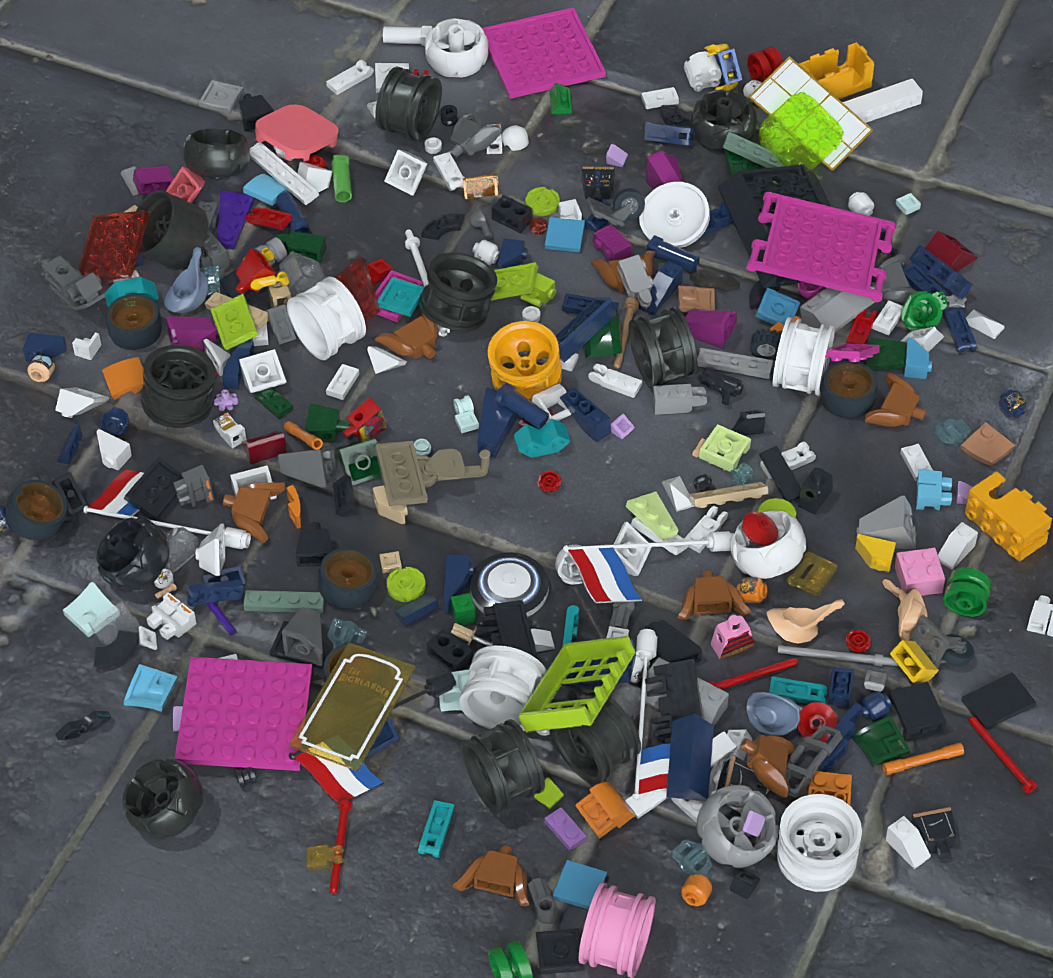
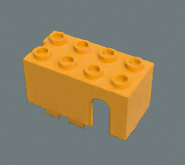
[799,42,874,99]
[965,471,1052,562]

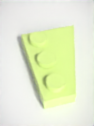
[626,492,678,540]

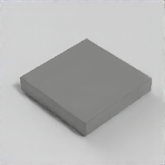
[199,80,243,114]

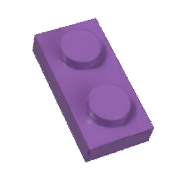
[544,807,586,852]

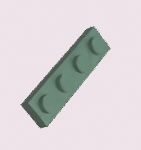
[723,132,791,168]
[244,590,324,613]

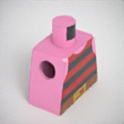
[711,615,754,660]

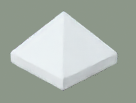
[139,626,157,650]

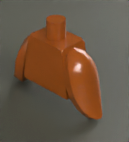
[590,250,655,293]
[375,312,438,359]
[865,372,927,427]
[223,482,285,544]
[677,570,751,620]
[740,735,795,798]
[452,845,529,906]

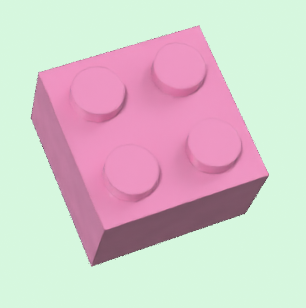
[895,548,945,596]

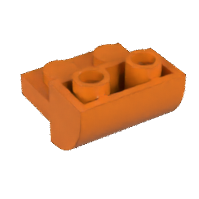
[808,771,852,805]
[575,782,636,838]

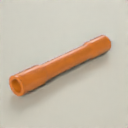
[284,421,323,450]
[882,743,964,776]

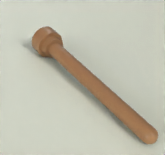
[613,297,639,370]

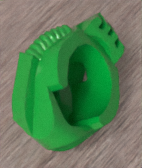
[900,291,948,331]

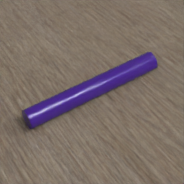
[206,602,236,635]

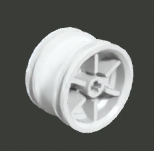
[777,794,862,892]

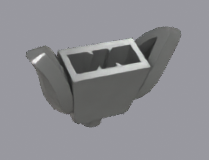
[449,114,502,158]
[870,253,917,305]

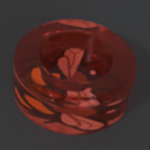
[530,217,547,235]

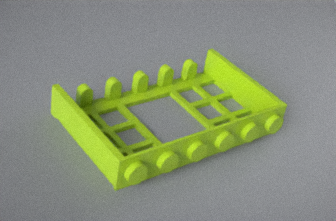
[518,636,636,733]

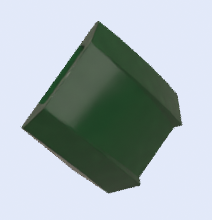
[584,315,622,358]

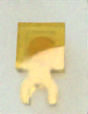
[306,845,344,870]

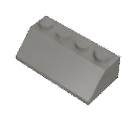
[800,286,874,332]
[637,657,729,725]

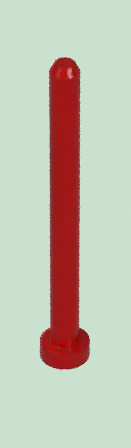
[707,658,798,690]
[969,716,1037,794]
[329,800,353,895]

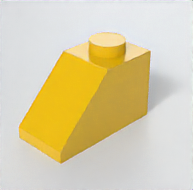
[855,534,896,572]

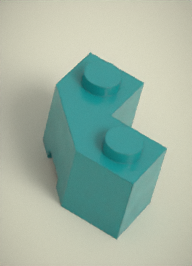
[104,277,158,309]
[514,419,571,458]

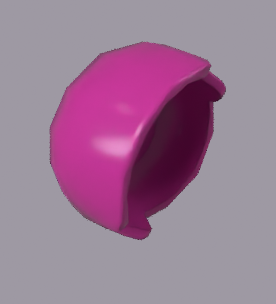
[798,281,825,300]

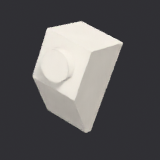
[97,429,132,471]
[938,522,978,570]
[886,816,930,869]

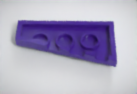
[217,190,255,250]

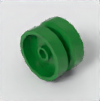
[943,568,992,617]
[488,939,533,978]

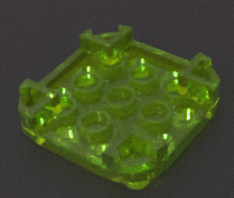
[759,92,844,171]

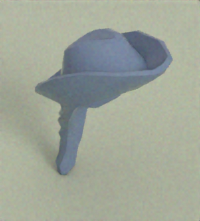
[164,247,209,313]
[746,692,804,736]

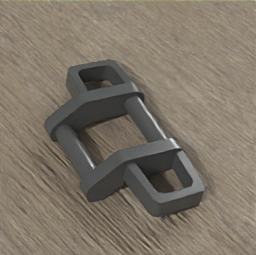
[784,725,843,798]

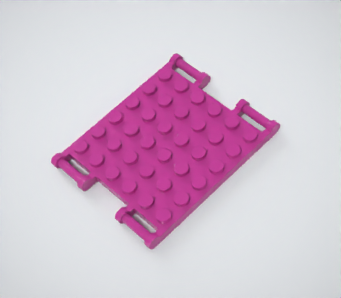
[746,192,896,302]

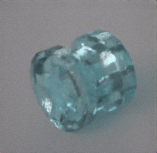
[730,462,754,486]

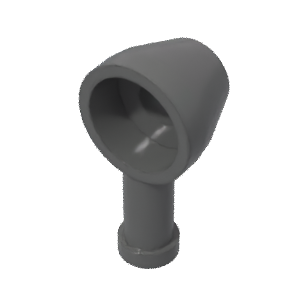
[469,209,493,240]

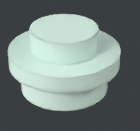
[414,439,431,456]

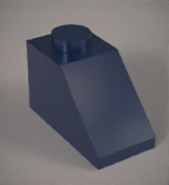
[498,239,528,269]
[23,333,67,362]

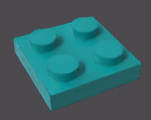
[377,277,424,317]

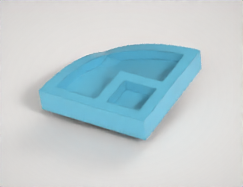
[124,664,177,712]

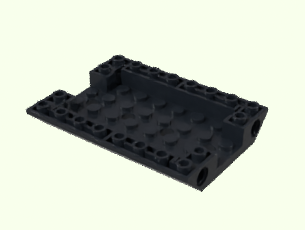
[718,164,831,288]

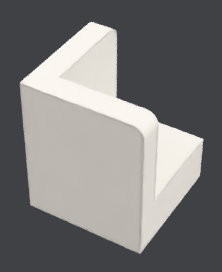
[559,199,582,220]
[72,333,101,360]

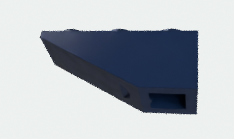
[560,388,611,442]
[828,667,854,707]

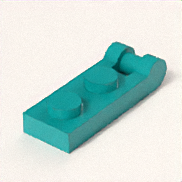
[563,605,579,646]
[769,677,828,704]
[418,800,455,858]

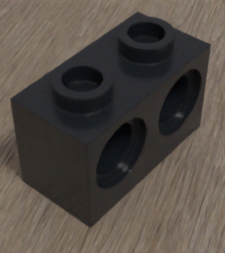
[491,195,533,233]
[427,629,473,672]

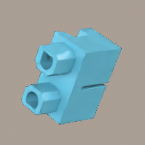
[916,469,952,510]

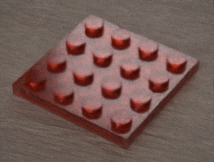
[78,210,150,281]

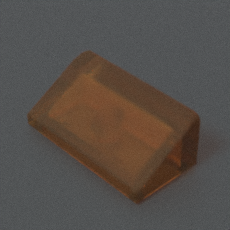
[463,174,499,199]

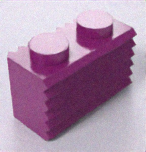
[133,166,174,195]
[592,224,632,261]

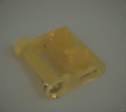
[787,552,837,597]

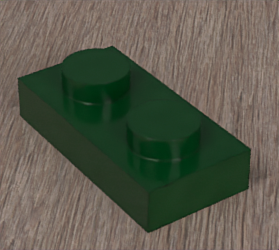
[255,387,293,419]

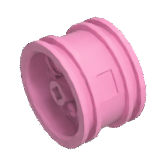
[579,882,656,978]

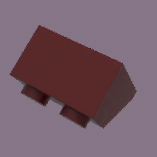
[925,231,978,271]

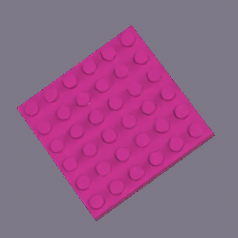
[482,7,606,99]
[175,657,312,771]

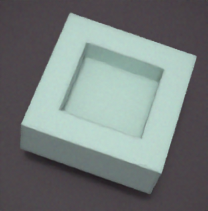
[896,193,921,215]
[455,410,479,434]

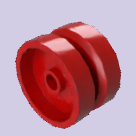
[747,46,784,83]

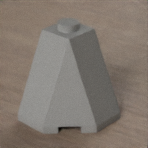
[857,495,917,550]

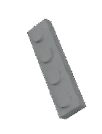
[697,348,773,379]

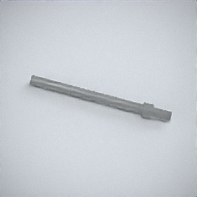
[778,645,899,667]

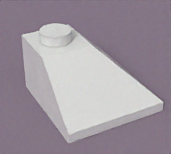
[385,150,427,196]
[55,387,109,418]
[196,524,226,576]

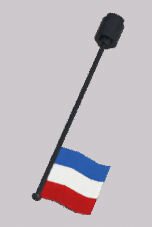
[289,671,456,803]

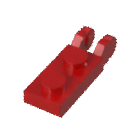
[246,207,292,230]
[846,309,877,344]

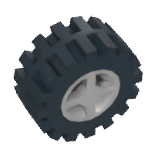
[750,328,781,361]

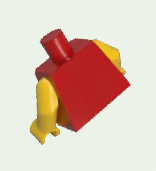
[236,248,290,294]

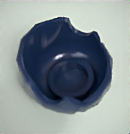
[100,407,129,437]

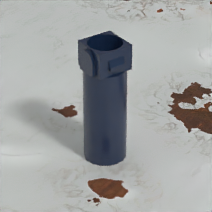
[276,192,311,234]
[647,235,700,273]
[494,382,550,429]

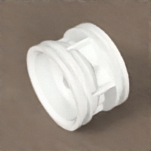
[287,277,366,360]
[773,317,835,396]
[459,646,547,731]

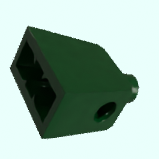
[305,404,350,443]

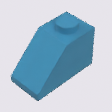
[904,337,932,379]

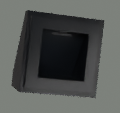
[730,869,760,899]

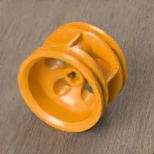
[488,321,562,401]

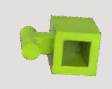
[520,273,556,307]

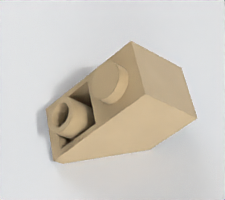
[372,485,408,524]

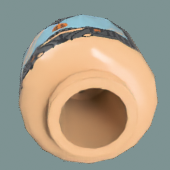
[27,355,55,382]

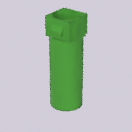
[331,155,352,202]

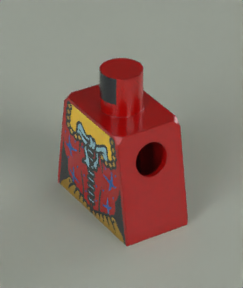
[342,398,388,441]

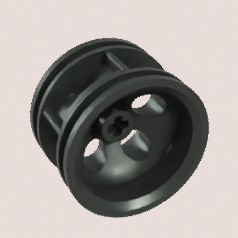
[420,252,497,331]
[629,306,698,387]
[461,719,545,814]

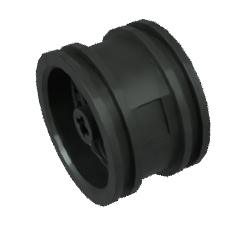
[375,66,442,141]
[141,345,215,428]
[550,690,641,785]

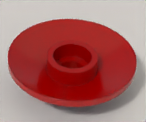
[742,511,778,546]
[797,702,838,742]

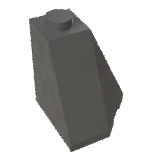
[277,445,337,488]
[282,607,324,666]

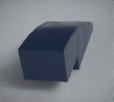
[222,338,254,389]

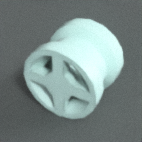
[453,395,474,415]

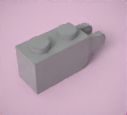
[617,255,653,308]
[653,384,707,415]

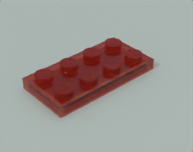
[335,257,380,323]

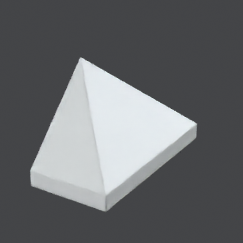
[966,310,1005,339]
[203,339,231,376]
[367,346,407,374]
[662,476,694,512]

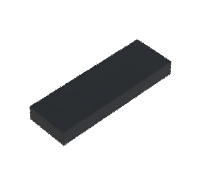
[759,446,801,502]

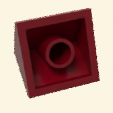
[242,431,286,465]

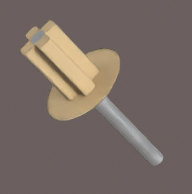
[450,623,492,646]

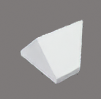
[297,162,333,192]
[901,327,944,352]

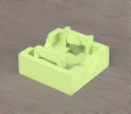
[699,424,751,473]

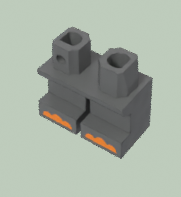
[173,465,214,508]

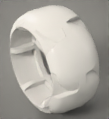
[425,18,489,78]
[730,510,806,579]

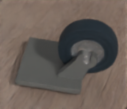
[586,188,645,227]
[909,615,974,669]

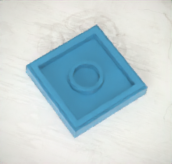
[545,217,585,252]
[755,288,800,325]
[553,860,607,910]

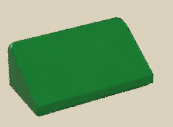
[549,83,572,115]

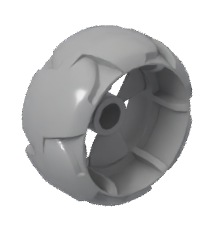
[696,785,779,868]

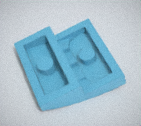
[243,174,289,206]

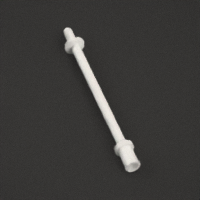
[405,230,450,336]

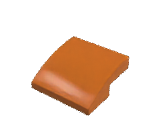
[102,357,144,400]

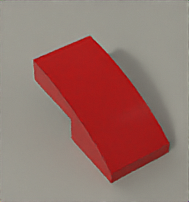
[352,259,393,290]

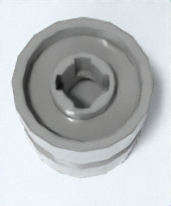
[254,237,287,266]

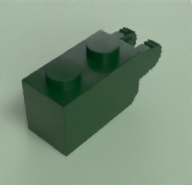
[275,231,326,264]

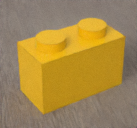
[890,640,939,683]

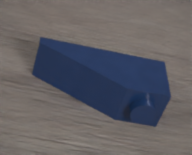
[638,261,683,316]
[444,555,474,614]

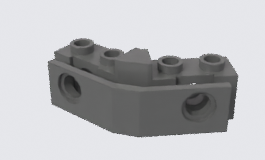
[198,201,229,274]
[42,256,105,310]

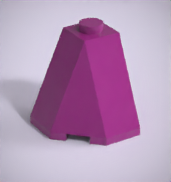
[646,151,683,190]
[684,310,738,349]
[166,316,219,352]

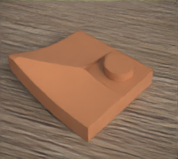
[677,286,715,313]
[960,422,1015,466]

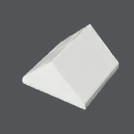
[239,349,286,393]
[613,522,652,576]

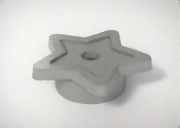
[946,293,967,309]

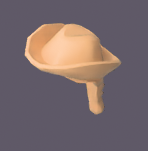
[882,579,927,640]
[767,599,845,644]

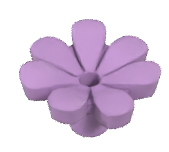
[214,390,239,411]

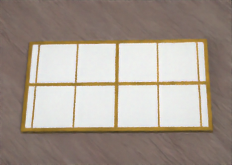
[748,56,873,172]

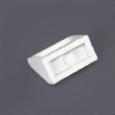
[532,384,572,423]
[230,466,277,500]

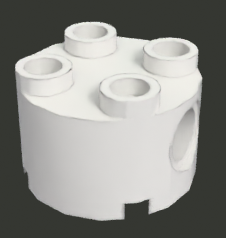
[684,51,722,92]

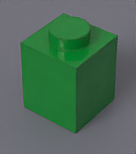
[451,593,475,625]

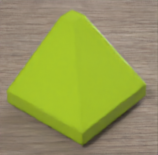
[534,777,564,809]

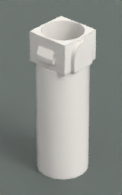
[383,26,432,46]

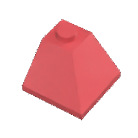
[166,166,205,203]

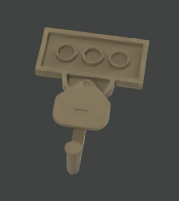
[375,441,490,506]

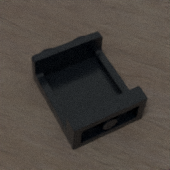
[888,682,946,742]

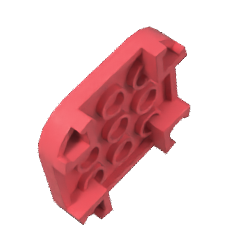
[255,105,339,162]

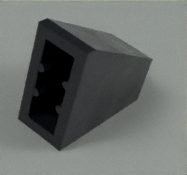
[645,620,702,663]

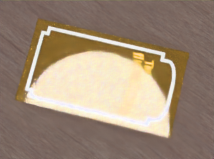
[289,643,416,771]

